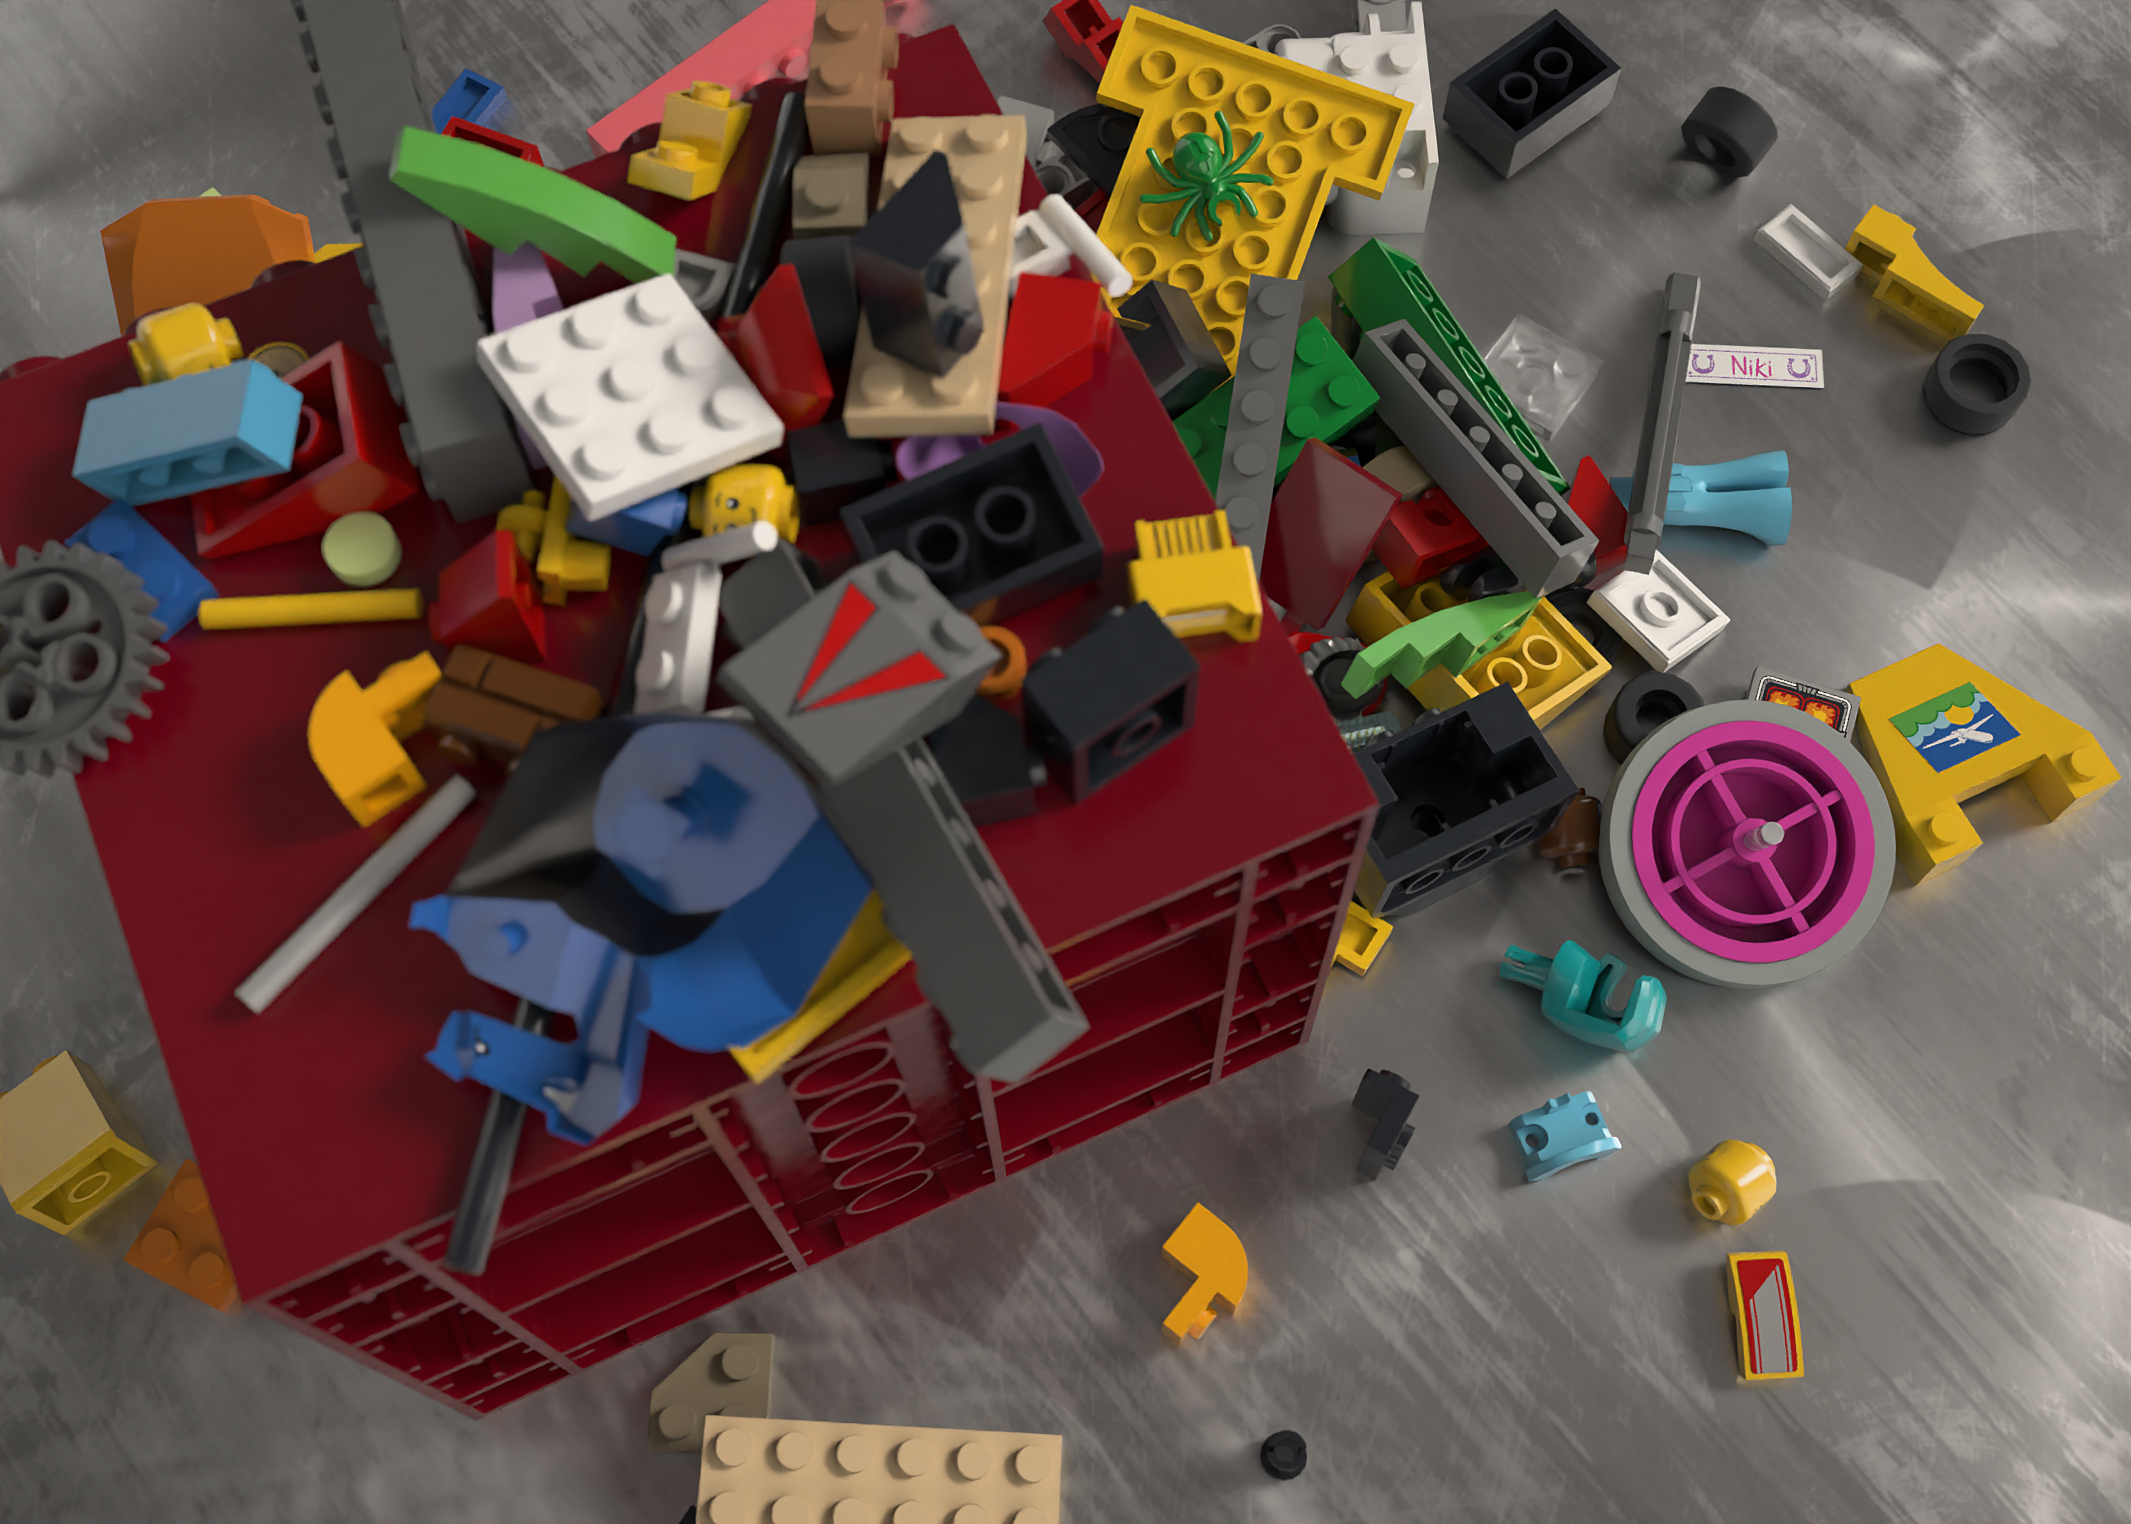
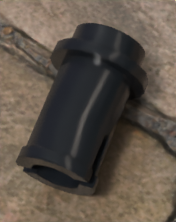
[1260,1430,1307,1481]

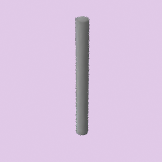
[235,774,477,1013]

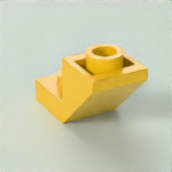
[628,81,752,200]

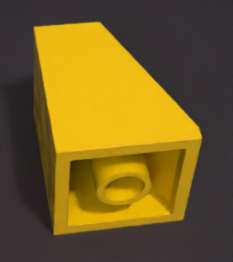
[0,1050,159,1236]

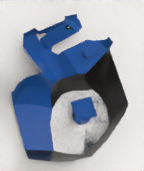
[410,713,873,1145]

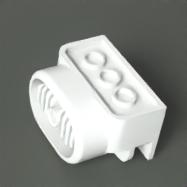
[1274,2,1439,235]

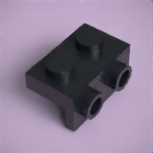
[1352,1068,1419,1180]

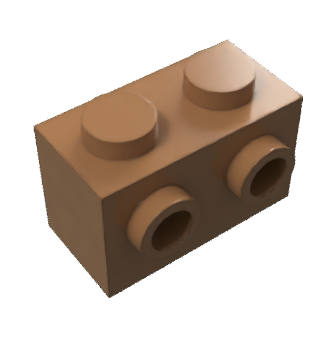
[805,0,898,157]

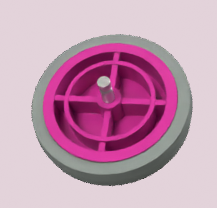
[1598,700,1896,989]

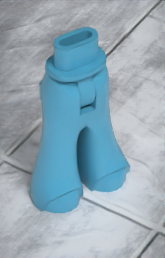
[1609,450,1792,545]

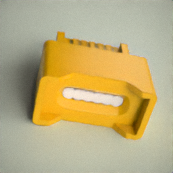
[1126,510,1262,642]

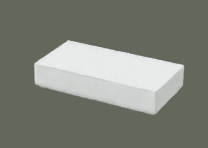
[1754,204,1863,302]

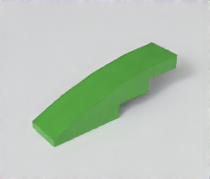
[389,126,676,284]
[1340,591,1542,699]

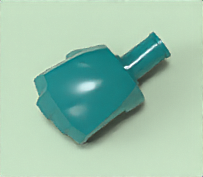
[1500,940,1667,1052]

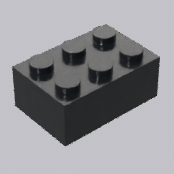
[1442,8,1622,179]
[840,422,1104,628]

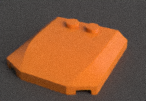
[100,194,316,336]

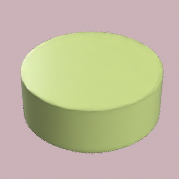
[323,512,401,587]

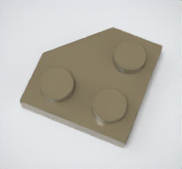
[647,1333,775,1455]

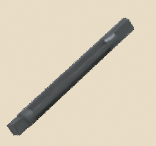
[1623,272,1701,575]

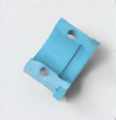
[1509,1091,1622,1182]

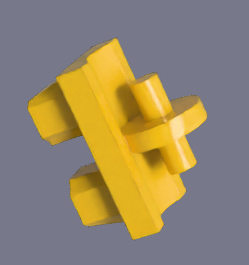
[496,474,610,606]

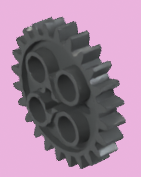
[0,541,169,778]

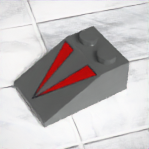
[716,551,1001,790]

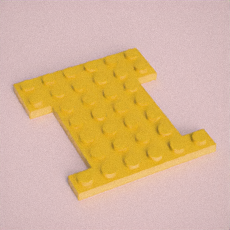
[1089,5,1415,396]

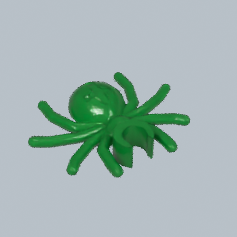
[1140,111,1274,242]

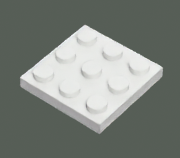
[476,273,784,522]

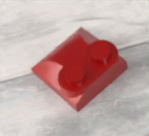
[714,264,833,458]

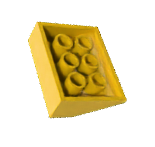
[1345,571,1613,730]

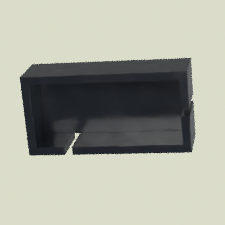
[1114,280,1232,422]

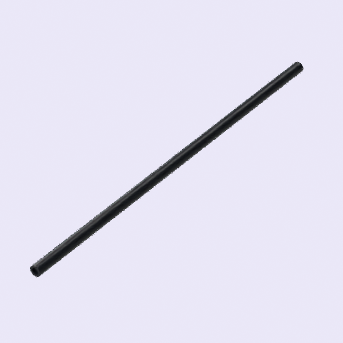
[442,93,810,1274]

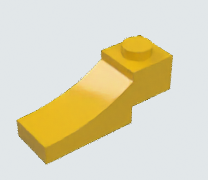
[1845,204,1984,341]

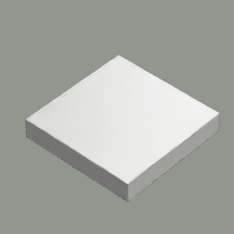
[1586,550,1730,673]

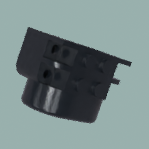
[1351,681,1580,919]

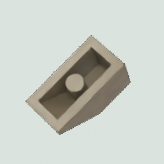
[793,153,870,240]

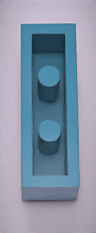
[73,360,302,506]

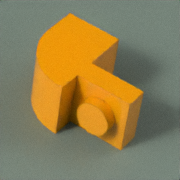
[310,652,442,828]
[1161,1202,1248,1347]

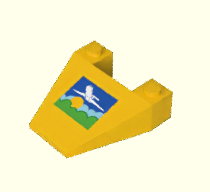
[1846,643,2122,886]

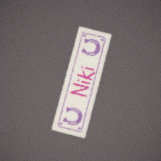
[1686,344,1824,388]

